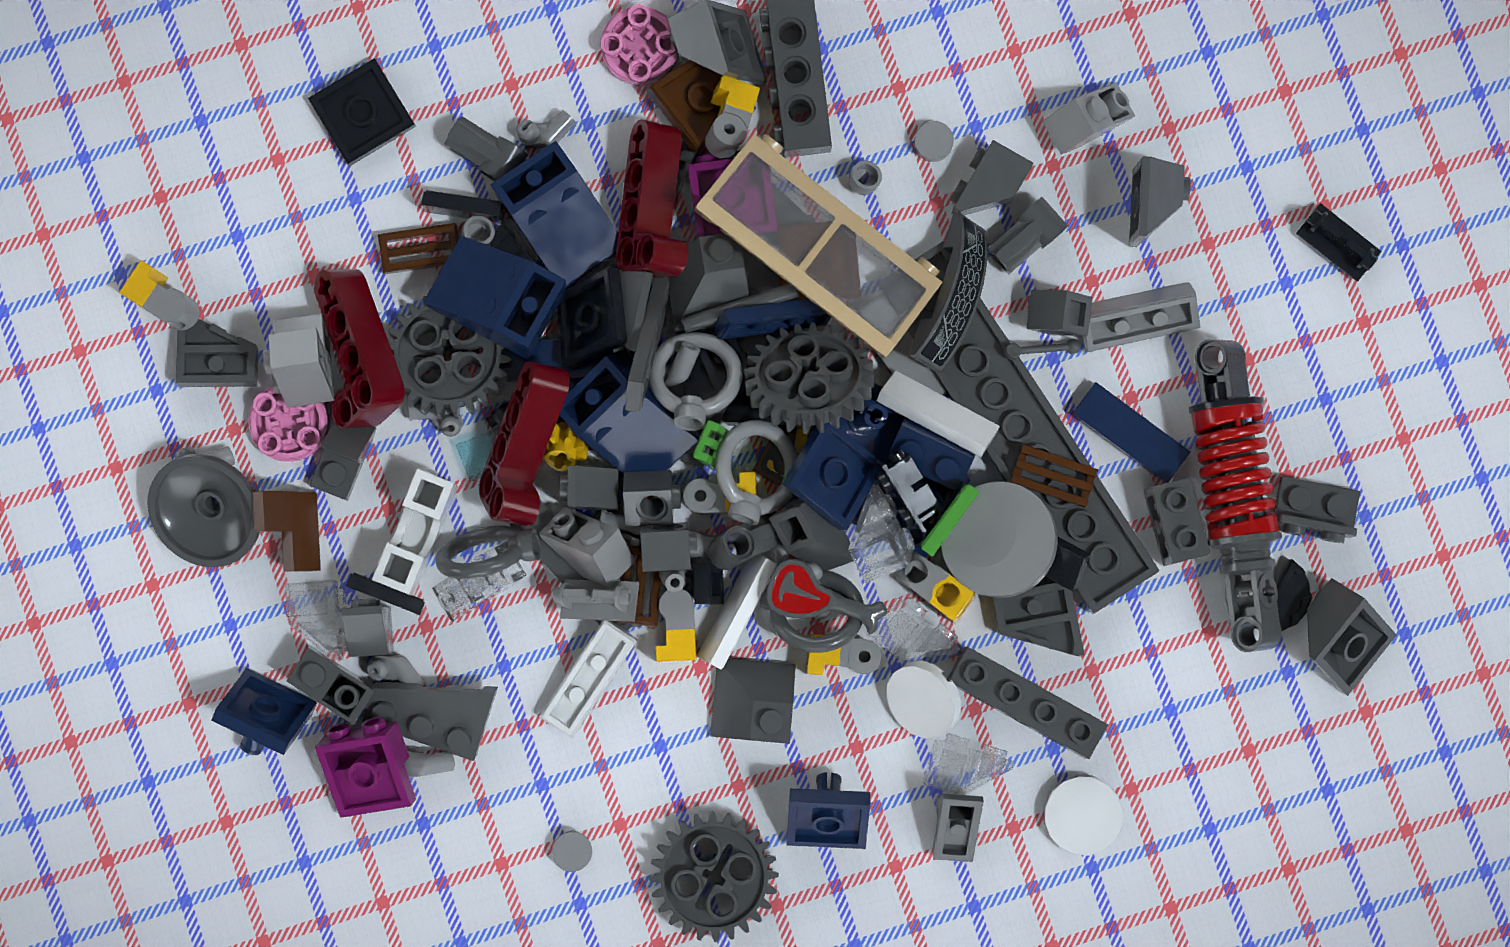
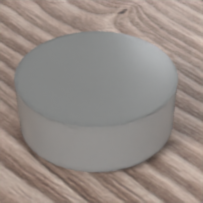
[914,121,954,162]
[552,831,592,872]

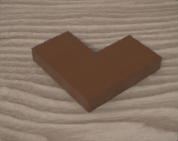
[252,491,321,572]

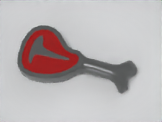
[766,559,888,634]

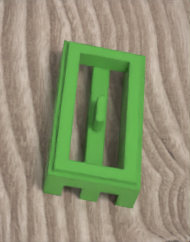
[693,420,729,471]
[921,484,980,557]

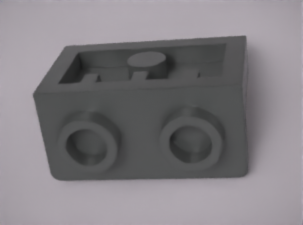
[1274,476,1360,544]
[1143,478,1210,567]

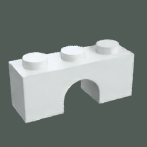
[372,469,458,596]

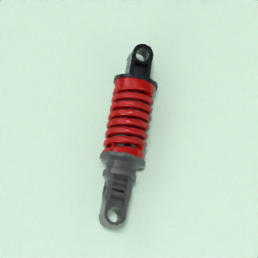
[1188,339,1282,652]

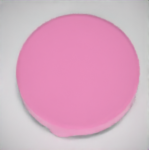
[600,4,678,86]
[248,386,329,462]

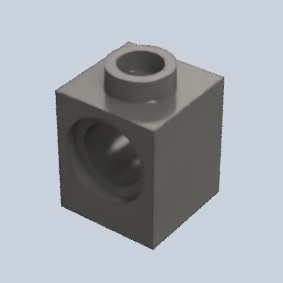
[1026,290,1093,336]
[623,470,681,526]
[640,522,698,572]

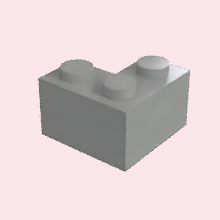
[263,313,334,408]

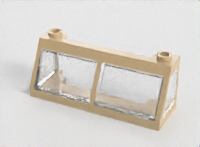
[695,134,943,358]

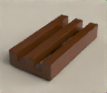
[378,223,458,275]
[1010,445,1099,508]
[616,545,661,629]

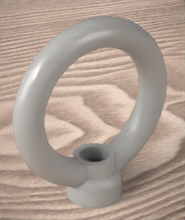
[648,332,743,431]
[715,420,798,525]

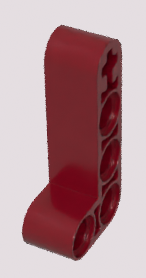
[615,119,688,278]
[314,269,405,429]
[479,361,570,527]

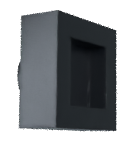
[690,564,724,605]

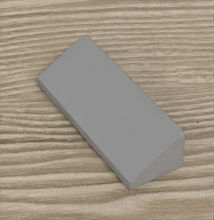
[1082,282,1200,353]

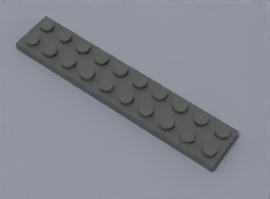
[877,241,1160,614]

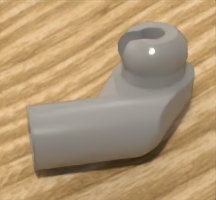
[367,655,426,687]
[404,751,455,779]

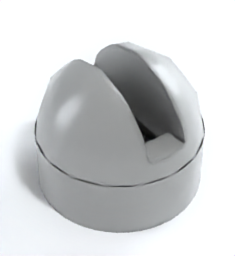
[849,161,882,195]
[462,216,495,246]

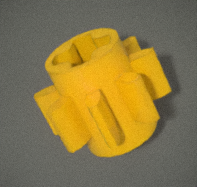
[542,422,589,471]

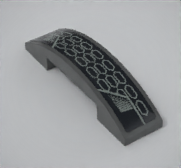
[909,212,988,372]

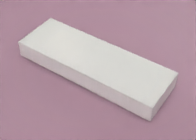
[876,370,1000,457]
[697,555,777,669]
[539,620,639,739]

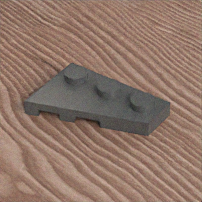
[362,682,498,761]

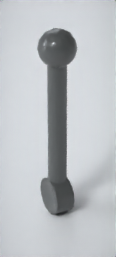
[1004,339,1081,360]

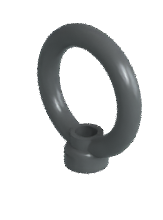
[436,526,540,579]
[760,570,864,653]

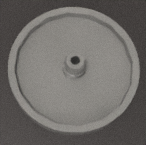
[941,482,1058,598]

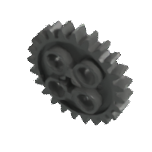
[388,296,513,419]
[744,323,874,434]
[649,811,779,942]

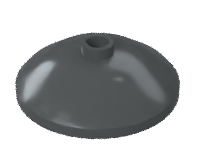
[147,454,260,567]

